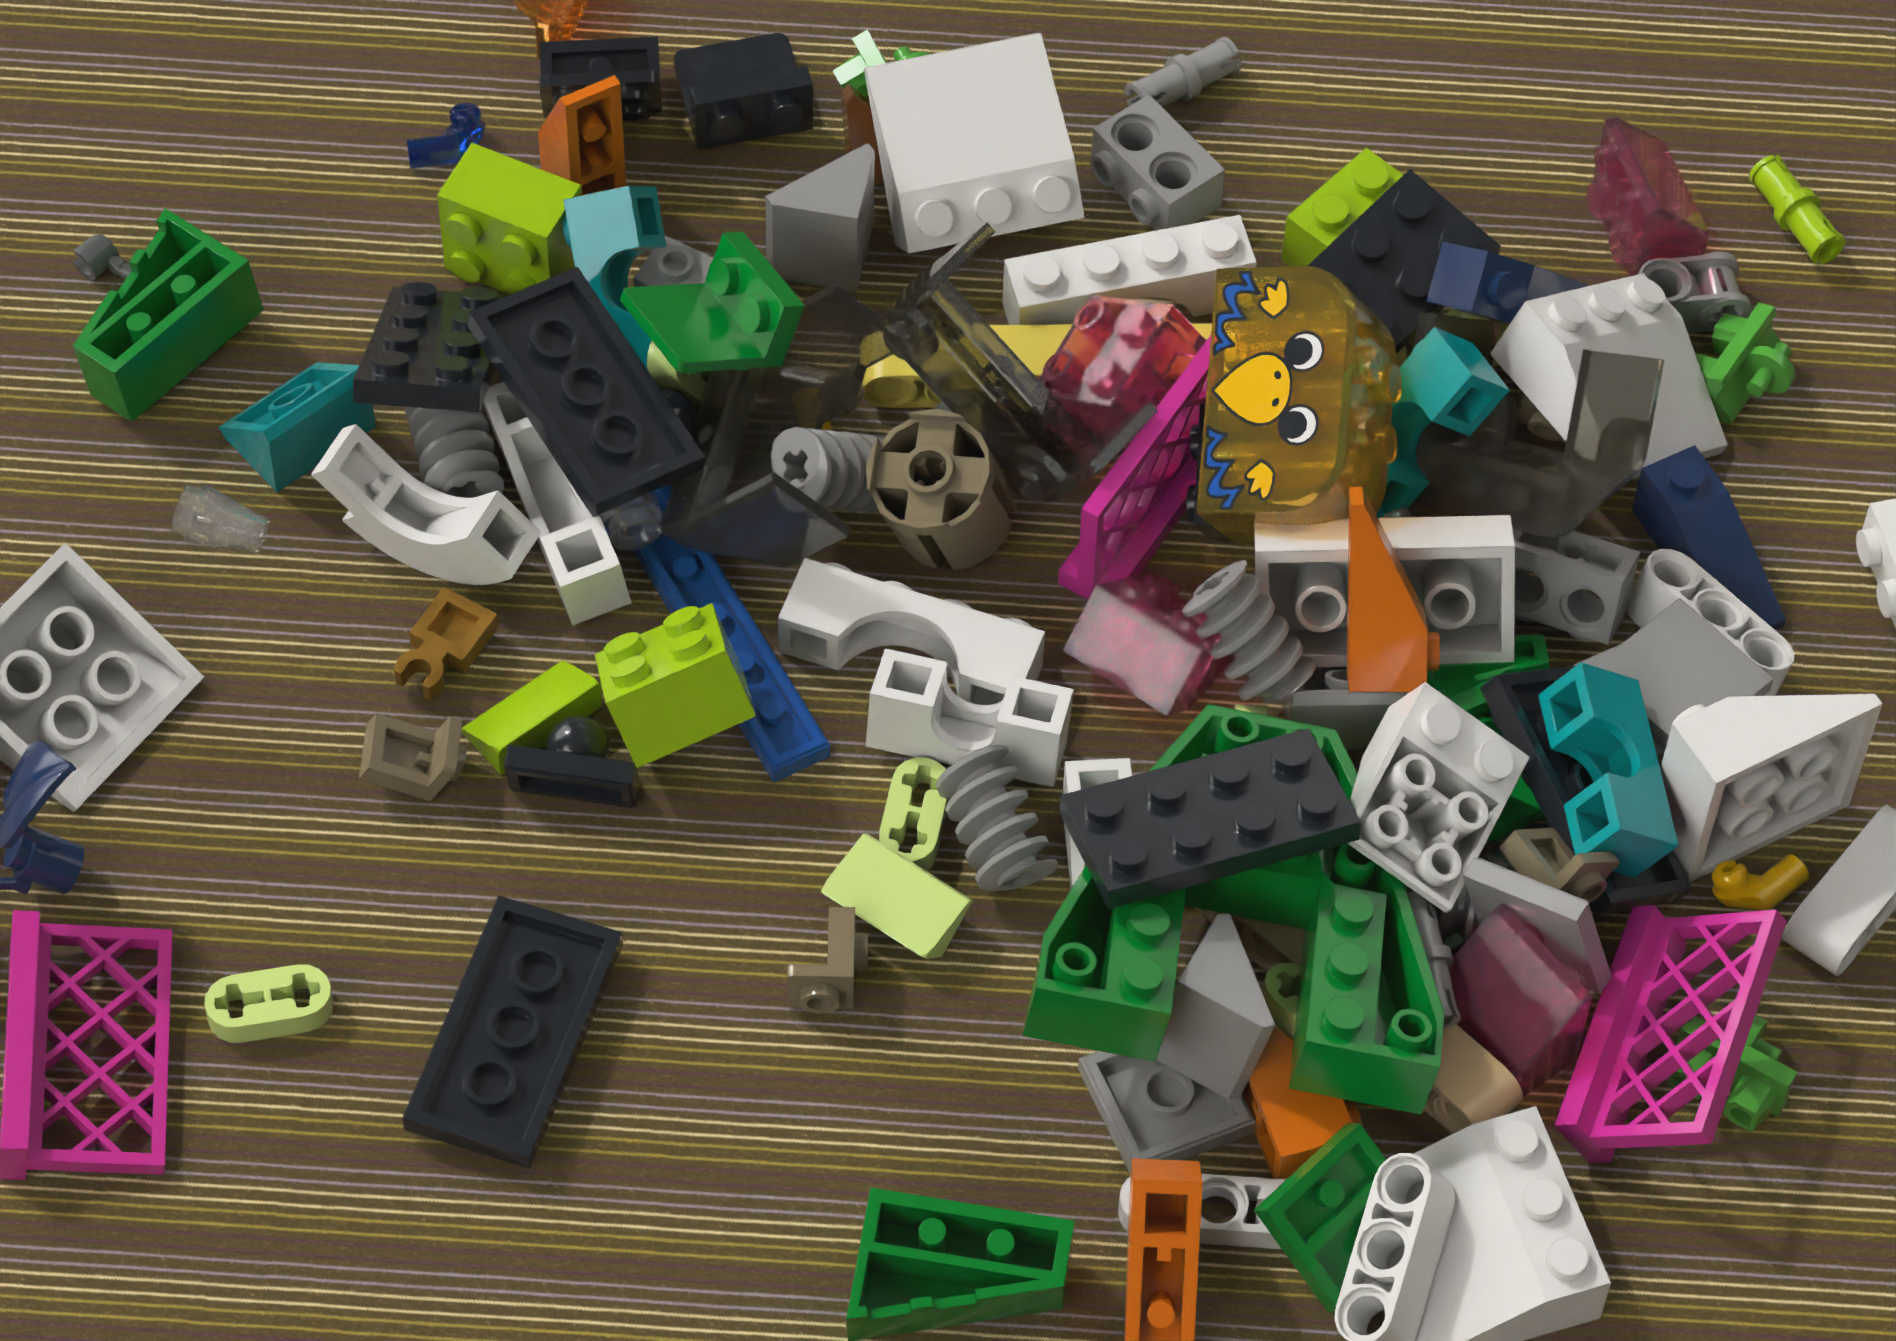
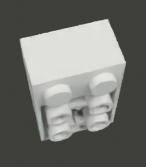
[1348,682,1529,913]

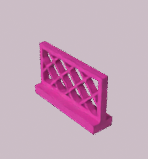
[1058,333,1228,612]
[1555,905,1787,1163]
[0,910,173,1180]

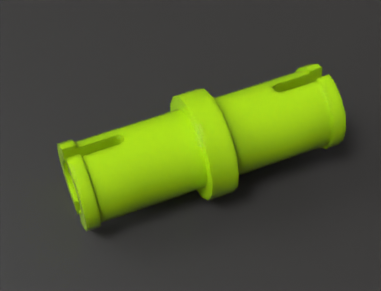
[1749,155,1846,264]

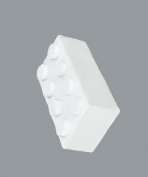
[1254,515,1515,667]

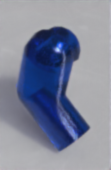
[407,103,486,169]

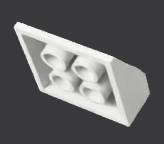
[863,33,1085,253]
[1490,273,1728,486]
[0,543,204,812]
[1660,694,1882,883]
[1383,1106,1611,1341]

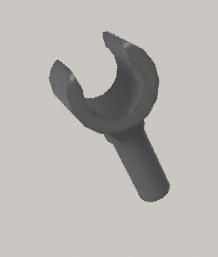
[74,234,131,280]

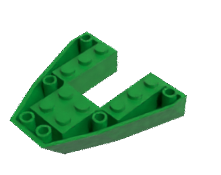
[1022,704,1444,1114]

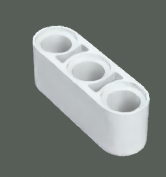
[1627,549,1795,696]
[1782,804,1896,976]
[1335,1153,1455,1341]

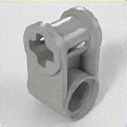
[1638,251,1752,333]

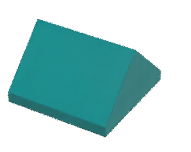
[218,362,376,492]

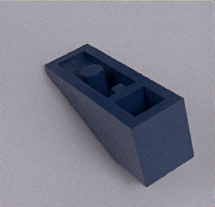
[1426,242,1588,326]
[1632,445,1786,630]

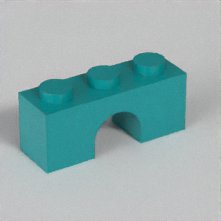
[563,186,667,371]
[1337,327,1510,518]
[1538,662,1679,878]

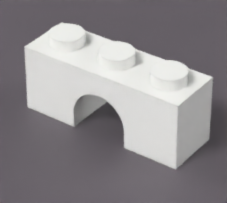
[866,649,1074,787]

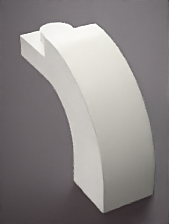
[311,424,541,585]

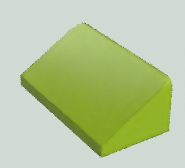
[461,660,603,775]

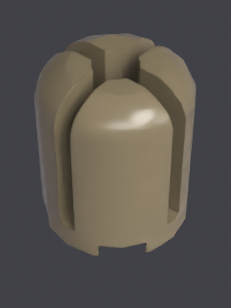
[866,409,1015,570]

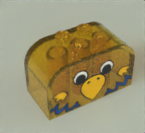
[1196,266,1402,546]

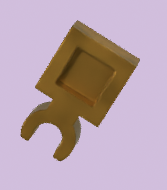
[394,587,499,701]

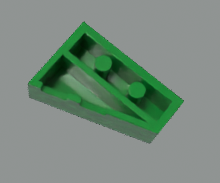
[73,208,264,422]
[846,1187,1075,1341]

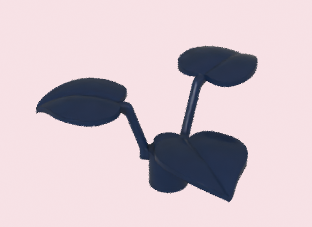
[0,740,84,894]

